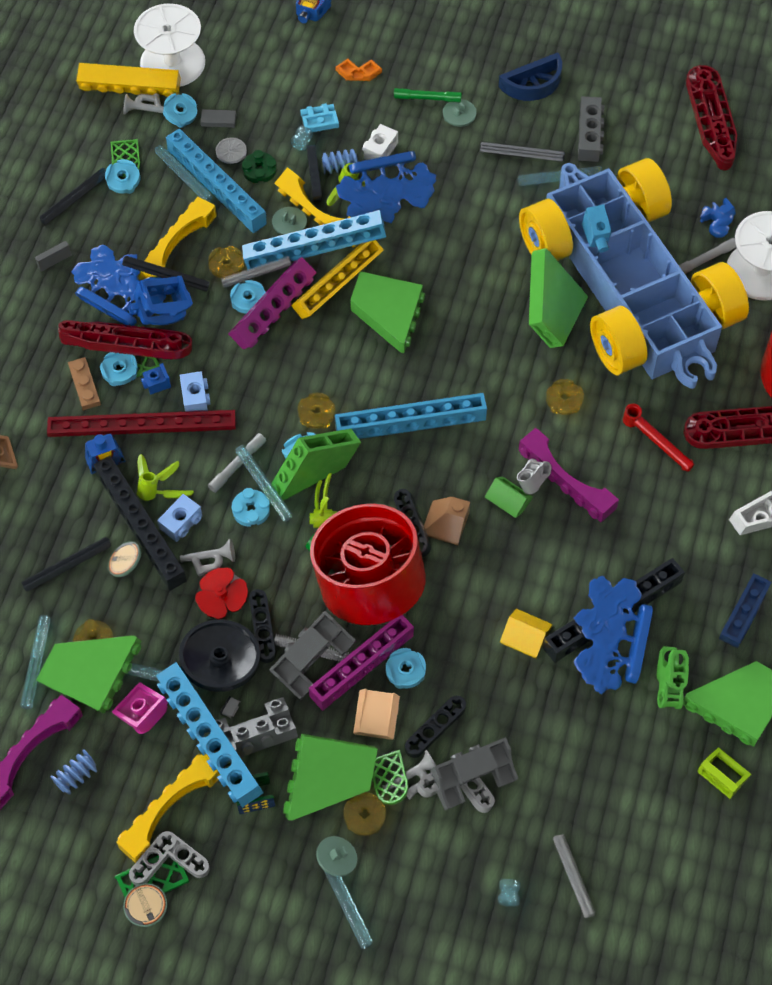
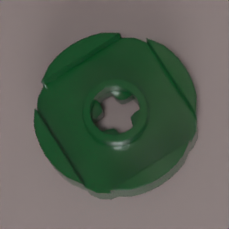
[242,150,277,183]

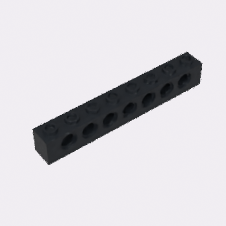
[93,456,187,591]
[543,558,685,663]

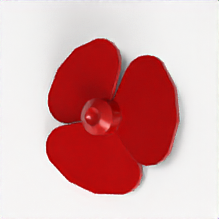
[195,568,248,619]

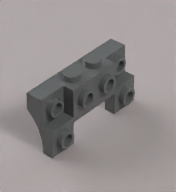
[269,611,356,700]
[208,697,298,758]
[430,737,519,810]

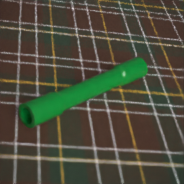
[394,88,462,103]

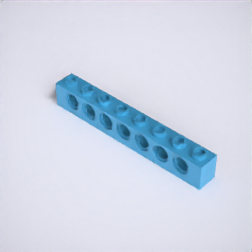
[166,129,267,233]
[242,210,386,271]
[335,393,487,439]
[156,662,263,808]

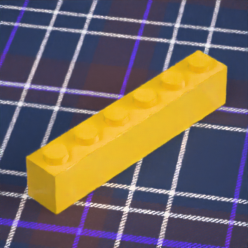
[76,63,181,97]
[291,240,384,319]

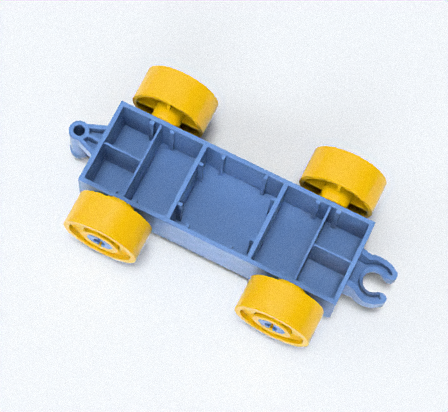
[519,158,749,389]

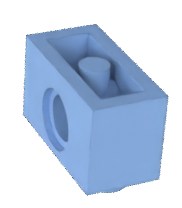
[180,371,211,412]
[157,494,202,542]

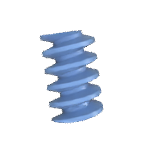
[322,149,358,175]
[50,749,97,795]

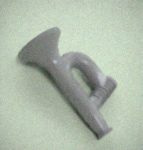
[123,94,164,115]
[180,539,235,576]
[382,750,436,800]

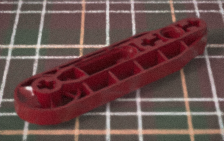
[686,65,737,171]
[58,320,192,359]
[684,406,772,449]

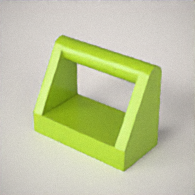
[698,747,751,799]

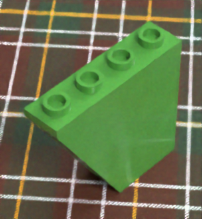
[529,248,588,348]
[350,271,425,353]
[268,428,361,503]
[36,635,142,714]
[683,661,772,747]
[283,734,378,820]

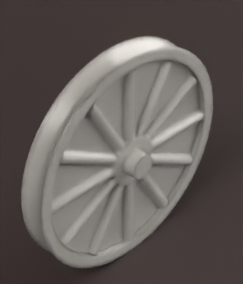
[216,138,247,164]

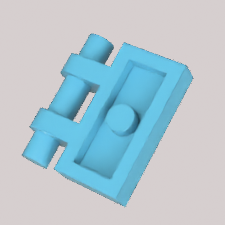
[300,103,339,133]

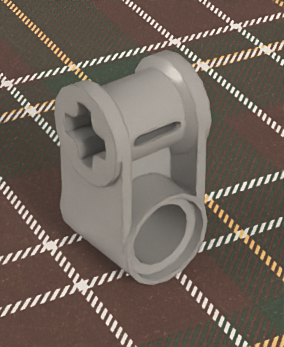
[517,458,551,495]

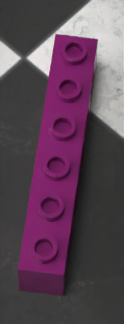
[228,257,317,349]
[309,615,414,711]

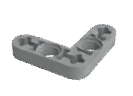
[417,773,495,813]
[129,831,210,886]

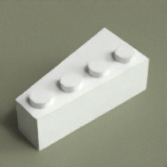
[729,491,772,535]

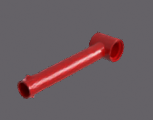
[622,404,695,472]

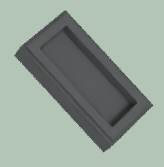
[200,109,236,128]
[35,241,72,272]

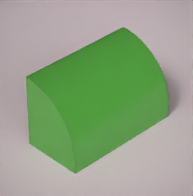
[485,476,533,518]

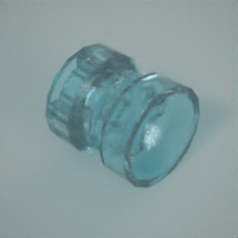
[291,126,313,150]
[498,879,521,906]

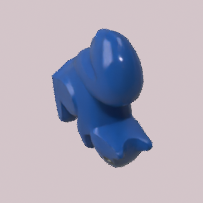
[700,198,736,238]

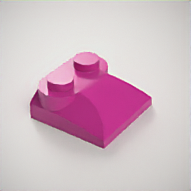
[112,682,168,734]

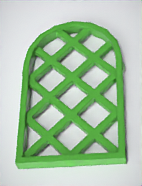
[111,139,141,177]
[372,750,409,805]

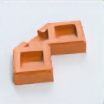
[335,59,382,81]

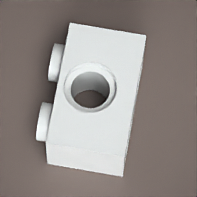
[362,124,398,160]

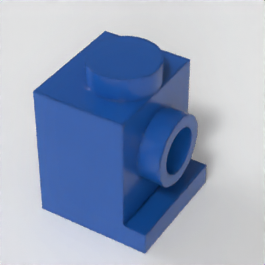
[141,363,171,395]

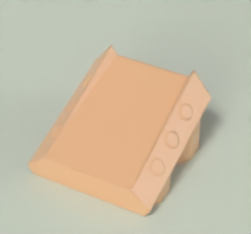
[353,689,400,740]

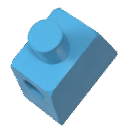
[582,204,611,253]

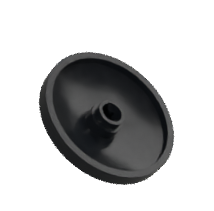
[179,619,260,692]

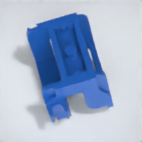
[128,275,193,325]

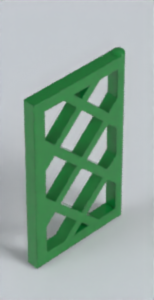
[115,853,189,897]

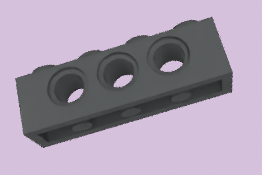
[578,96,605,162]

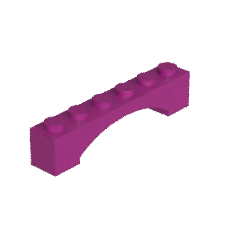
[519,427,619,522]
[0,695,83,810]

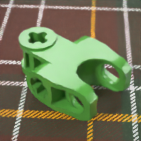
[657,646,689,709]

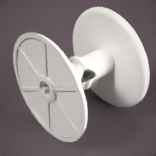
[134,4,205,87]
[727,211,772,301]

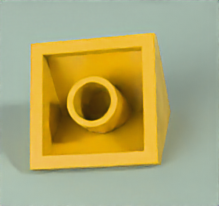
[500,609,553,659]

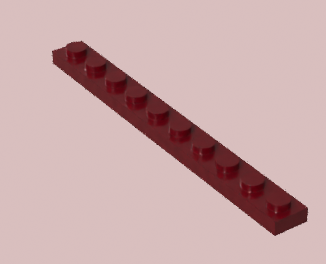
[47,410,236,437]

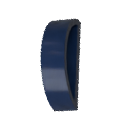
[498,52,562,101]
[719,573,772,648]

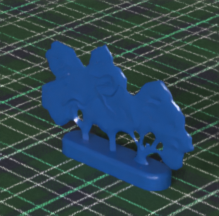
[336,151,436,223]
[71,245,166,326]
[574,576,653,694]

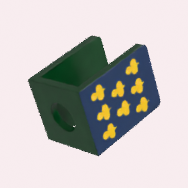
[234,772,275,815]

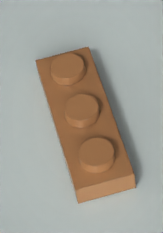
[68,357,101,410]

